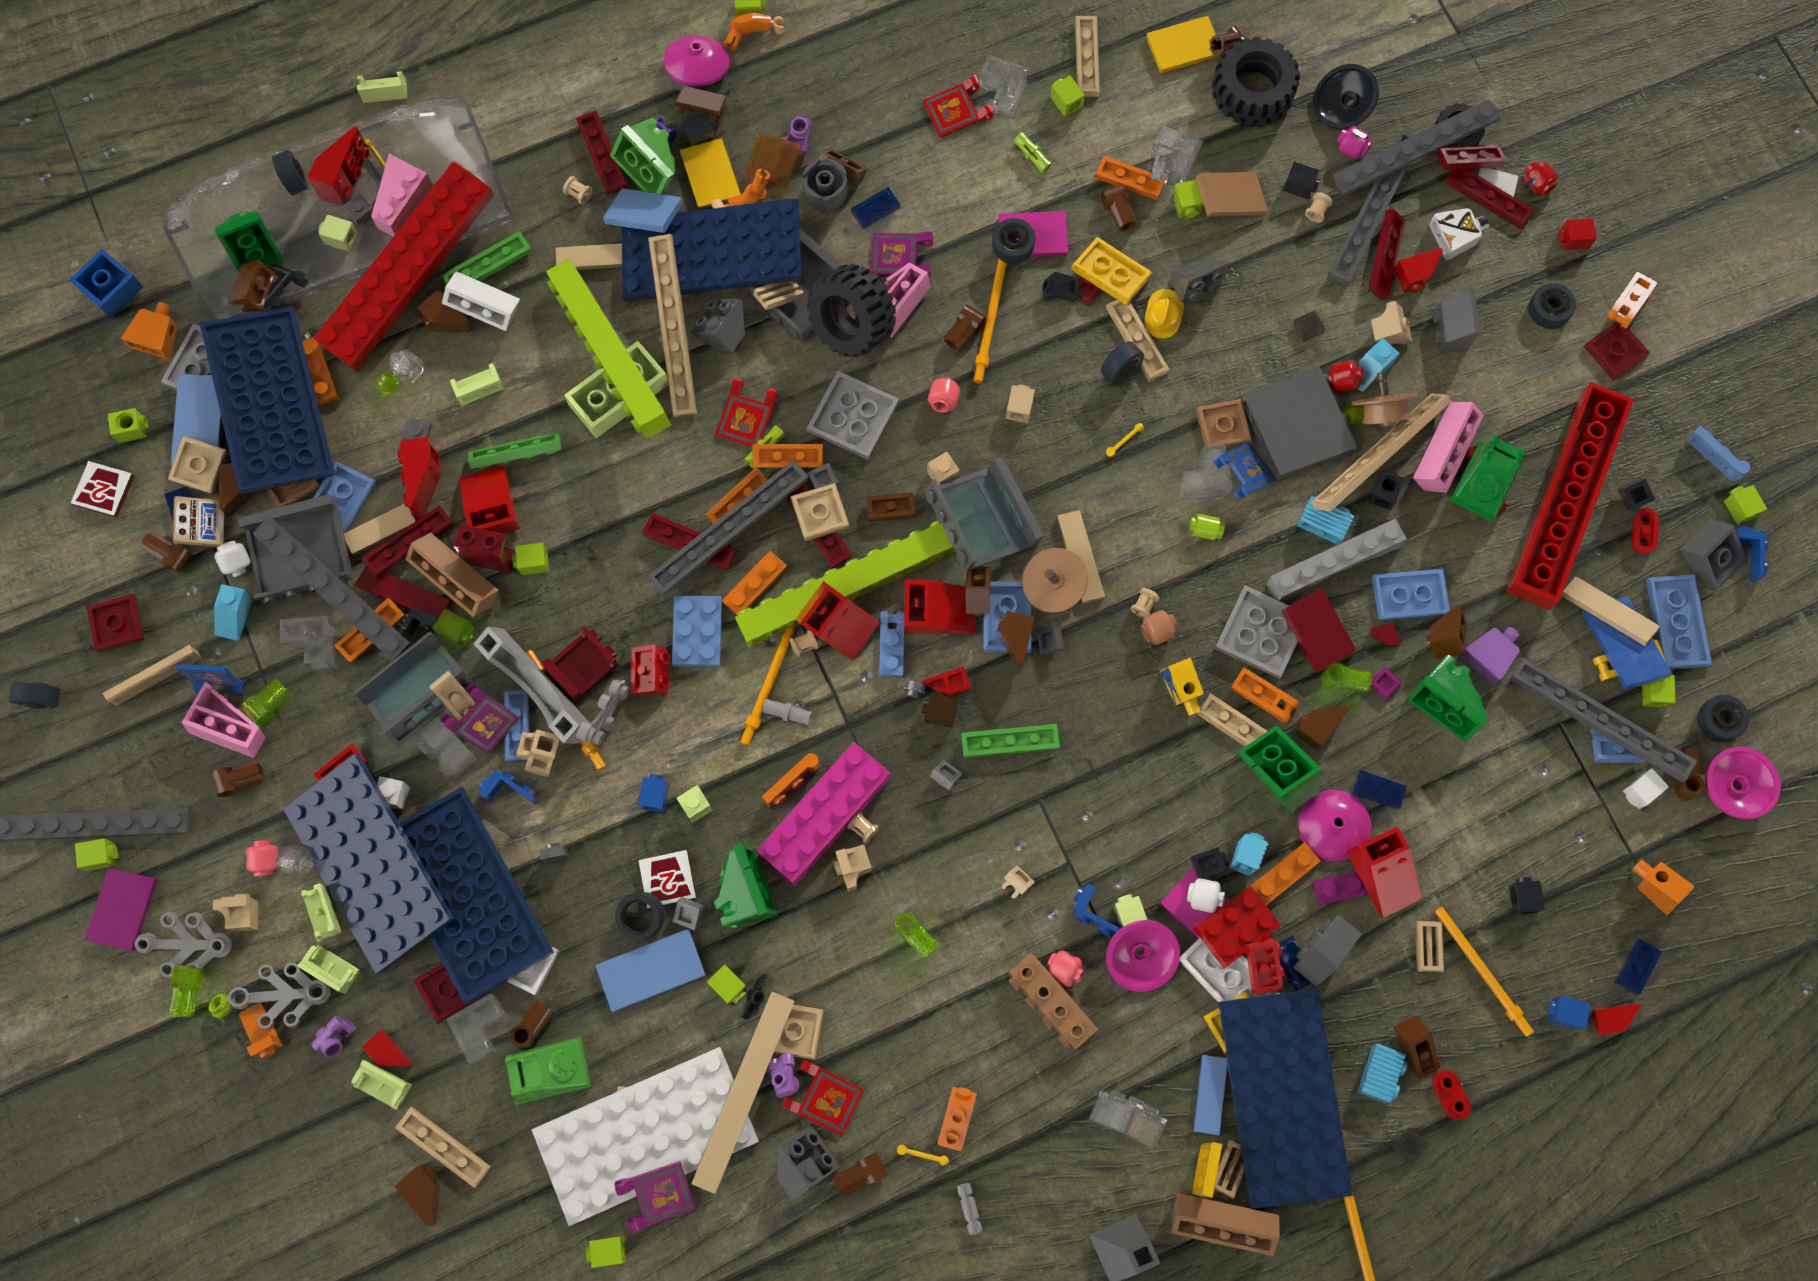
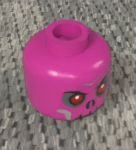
[1337,126,1372,160]

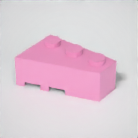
[371,154,433,237]
[852,263,931,338]
[182,681,266,758]

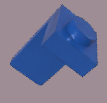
[1736,526,1768,582]
[478,770,538,805]
[1072,883,1120,937]

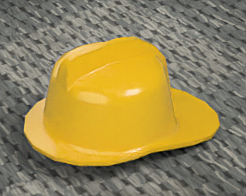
[1144,289,1184,339]

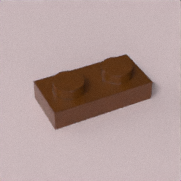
[819,148,868,181]
[867,492,915,522]

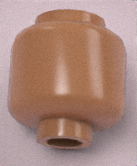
[1140,610,1178,645]

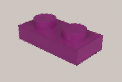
[1312,872,1368,906]

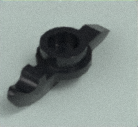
[741,974,767,1019]

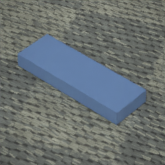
[504,690,530,763]
[1193,1055,1227,1135]

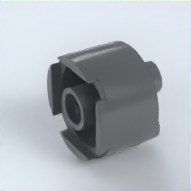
[803,159,848,213]

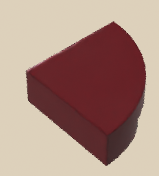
[1078,276,1100,307]
[1369,622,1402,647]

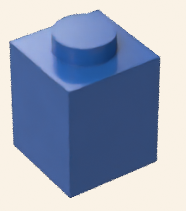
[638,774,670,813]
[1547,996,1590,1030]

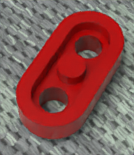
[1631,508,1659,555]
[1431,1070,1471,1120]

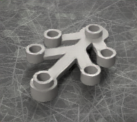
[576,680,629,745]
[135,912,232,978]
[228,963,330,1030]

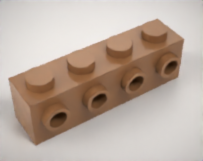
[405,533,499,617]
[1008,953,1098,1051]
[1171,1193,1280,1256]

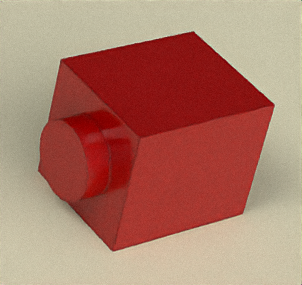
[1558,218,1597,251]

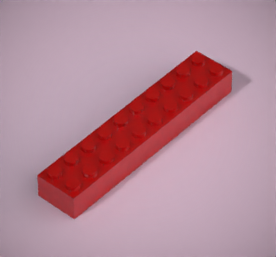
[313,161,494,371]
[1506,382,1634,610]

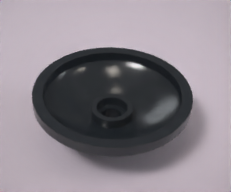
[1313,64,1379,129]

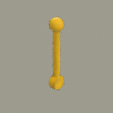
[365,139,386,169]
[1106,423,1144,457]
[897,1145,949,1166]

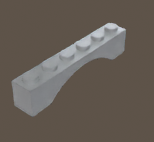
[1266,519,1407,602]
[474,626,590,744]

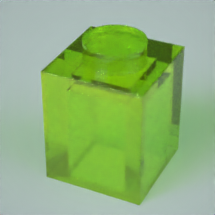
[432,609,474,648]

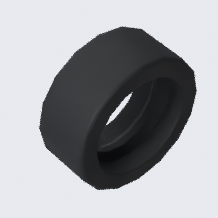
[615,892,665,941]

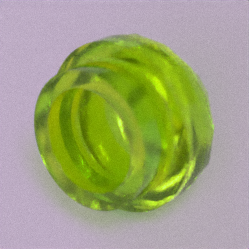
[375,372,399,397]
[1343,403,1364,425]

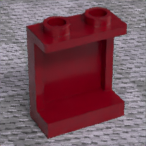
[453,525,516,574]
[541,626,619,703]

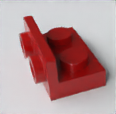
[631,644,670,696]
[1245,935,1285,995]

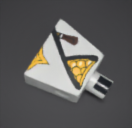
[1429,208,1489,261]

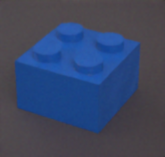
[69,249,143,318]

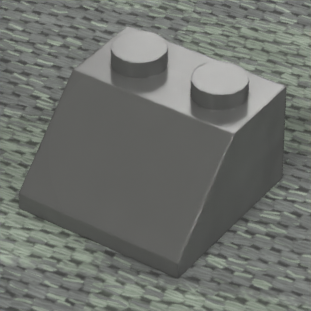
[1433,290,1480,352]
[1680,518,1746,590]

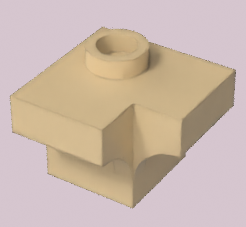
[1371,301,1412,345]
[516,729,559,777]
[833,844,872,892]
[213,894,258,932]

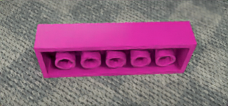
[756,742,891,887]

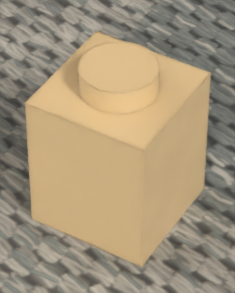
[1006,385,1035,423]
[927,452,960,485]

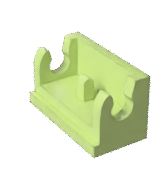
[357,71,407,103]
[450,363,504,406]
[301,883,342,942]
[298,945,360,994]
[351,1060,412,1110]

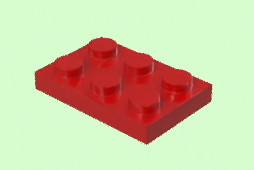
[1193,886,1282,969]

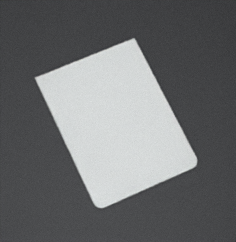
[1479,168,1518,197]

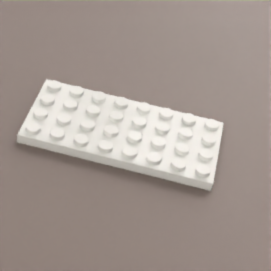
[531,1047,759,1226]

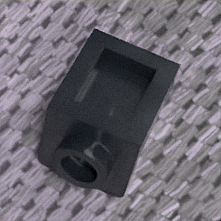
[1042,272,1079,302]
[402,607,443,636]
[1190,847,1229,879]

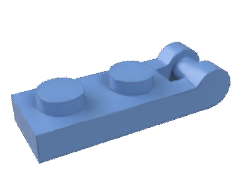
[1686,426,1750,482]
[879,611,904,677]

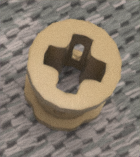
[563,176,593,205]
[1305,192,1333,223]
[1130,588,1160,618]
[789,630,819,658]
[847,811,879,843]

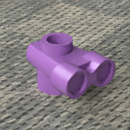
[782,116,812,155]
[311,1016,356,1058]
[767,1053,799,1098]

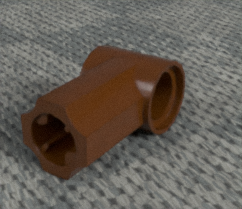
[1209,26,1246,55]
[1101,184,1137,231]
[944,304,987,351]
[141,531,192,573]
[1674,749,1705,801]
[211,760,264,797]
[509,1000,555,1050]
[833,1152,888,1196]

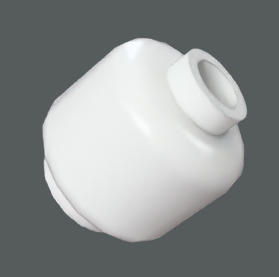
[214,540,251,577]
[1187,878,1225,913]

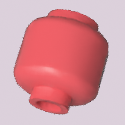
[928,378,960,413]
[245,840,280,876]
[1046,950,1085,987]

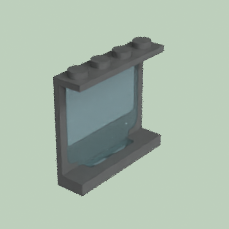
[925,457,1044,571]
[354,632,475,748]

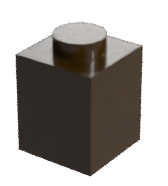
[921,693,959,728]

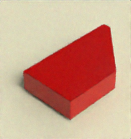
[922,667,972,698]
[1592,1003,1641,1035]
[362,1030,412,1067]

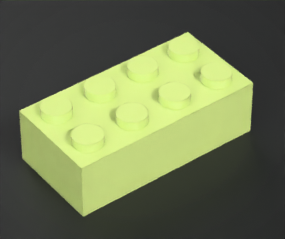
[564,341,669,439]

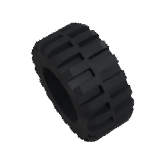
[1212,37,1300,126]
[807,264,896,358]

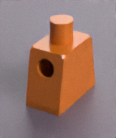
[121,302,178,360]
[1632,859,1695,916]

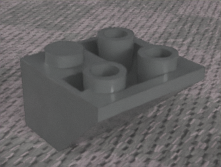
[1169,260,1229,303]
[691,297,745,352]
[777,1125,840,1202]
[1089,1213,1161,1281]

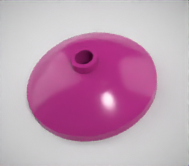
[664,35,729,86]
[1705,747,1781,819]
[1298,790,1372,862]
[1106,920,1180,992]

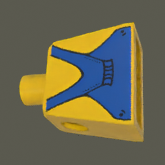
[1160,658,1204,716]

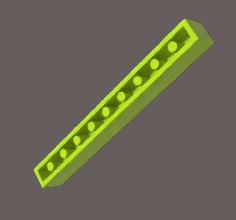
[546,258,672,439]
[735,521,956,648]

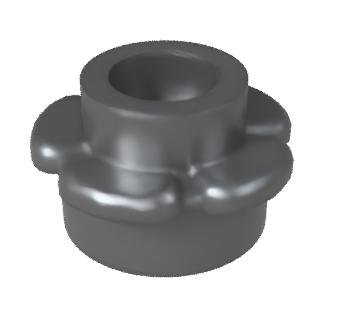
[903,681,926,698]

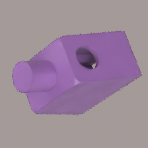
[1460,627,1520,686]

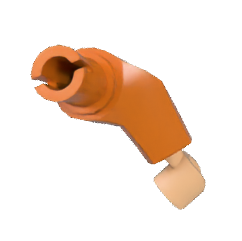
[723,13,784,51]
[711,169,770,208]

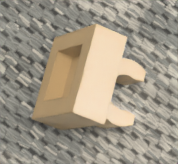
[1002,865,1035,898]

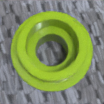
[209,994,233,1019]

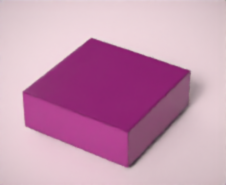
[1367,666,1403,701]

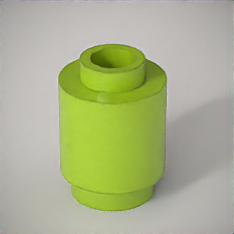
[1189,513,1225,541]

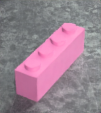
[1413,402,1484,493]

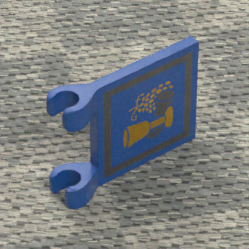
[1212,443,1276,500]
[176,664,246,695]

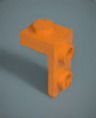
[239,1003,283,1059]
[938,1087,977,1151]

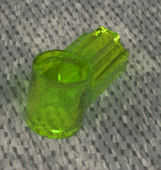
[1321,663,1373,692]
[240,678,291,727]
[894,912,939,959]
[169,965,204,1017]

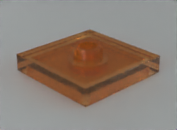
[745,131,802,189]

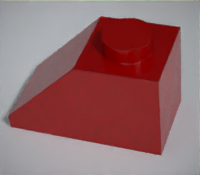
[1394,248,1443,293]

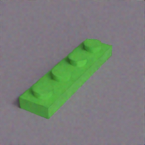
[441,231,532,284]
[468,432,562,469]
[961,724,1060,758]

